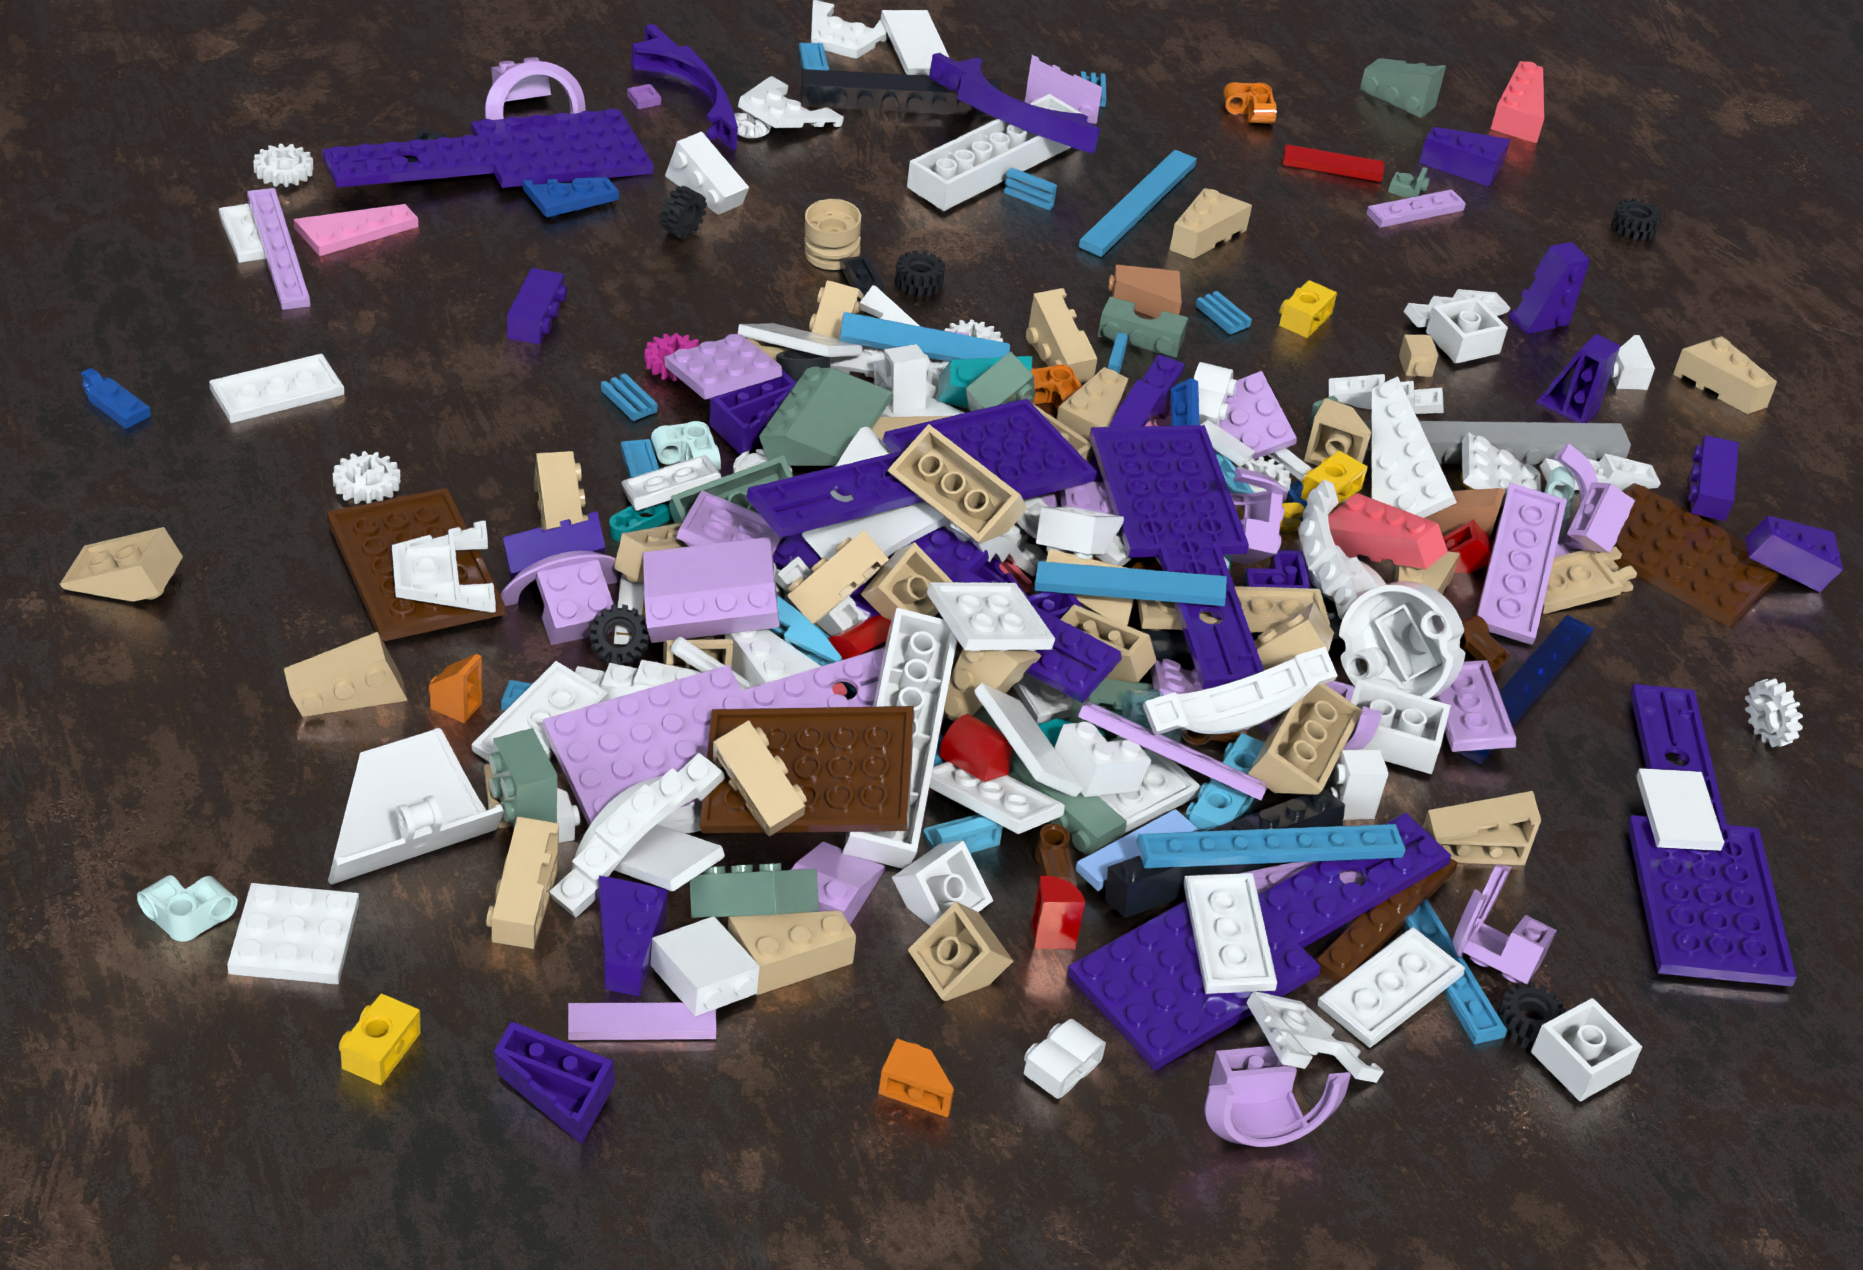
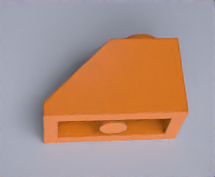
[428,654,482,723]
[878,1039,954,1118]

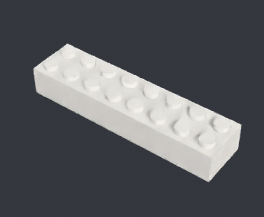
[907,94,1083,211]
[842,608,957,869]

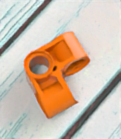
[1223,82,1276,124]
[1031,364,1082,411]

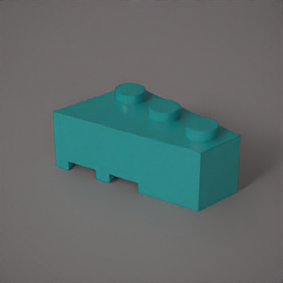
[937,356,1032,408]

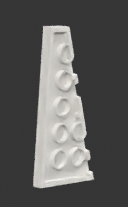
[1372,377,1457,518]

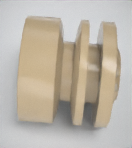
[804,199,861,270]

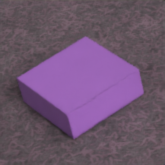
[627,84,661,109]

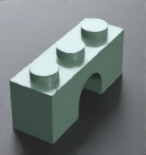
[1098,297,1188,357]

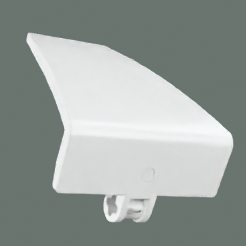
[802,427,954,560]
[328,728,504,885]

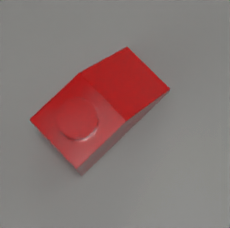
[1443,519,1493,574]

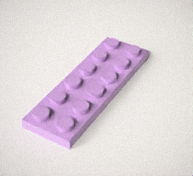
[1476,482,1567,645]

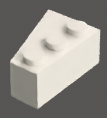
[665,132,749,215]
[725,629,821,688]

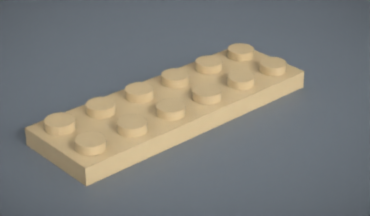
[1136,586,1330,633]

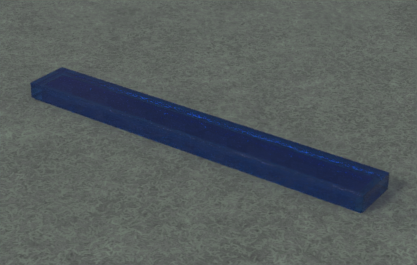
[1457,615,1594,765]

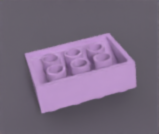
[643,537,780,643]

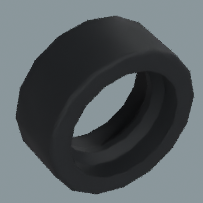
[776,350,830,383]

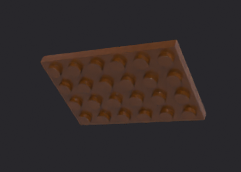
[1596,483,1782,628]
[327,488,505,642]
[700,706,915,833]

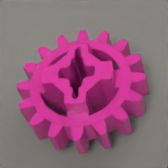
[644,333,700,381]

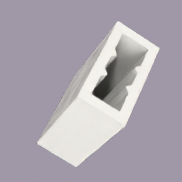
[650,916,760,1017]

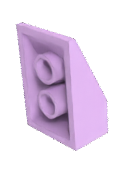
[791,841,885,925]

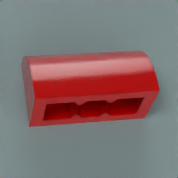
[828,614,891,660]
[939,714,1012,782]
[1031,876,1085,949]

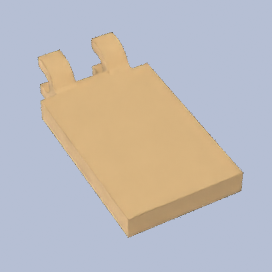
[1541,547,1637,615]

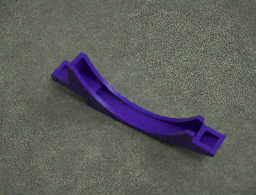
[631,24,738,150]
[929,53,1100,153]
[1089,354,1185,483]

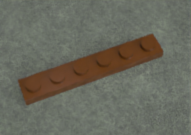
[1316,859,1458,984]

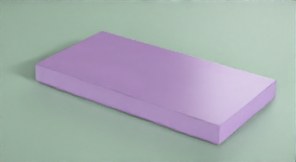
[1434,660,1516,752]

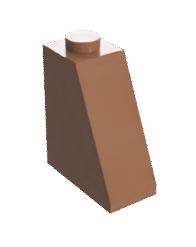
[1107,265,1182,318]
[1425,488,1505,537]

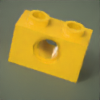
[1279,280,1337,338]
[1301,450,1368,514]
[339,993,421,1086]

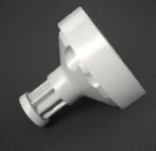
[1339,581,1465,699]

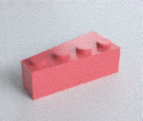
[1491,61,1544,143]
[1328,493,1448,569]

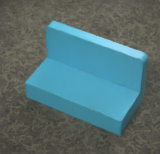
[923,814,1003,853]

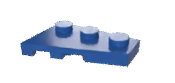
[523,177,619,217]

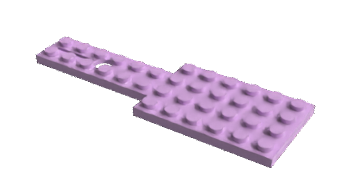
[542,648,885,826]

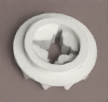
[735,110,771,138]

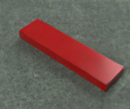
[1283,144,1384,182]

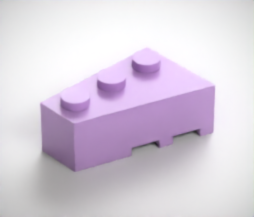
[1025,55,1102,124]

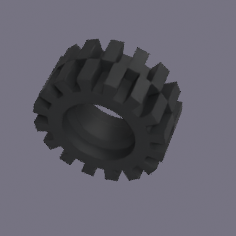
[659,185,707,239]
[1611,198,1662,241]
[895,250,945,297]
[590,604,649,666]
[1497,982,1566,1048]

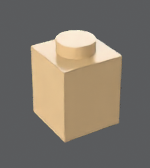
[1399,334,1438,377]

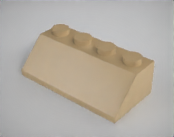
[887,424,1028,544]
[1248,684,1362,794]

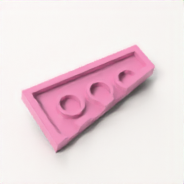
[294,204,418,256]

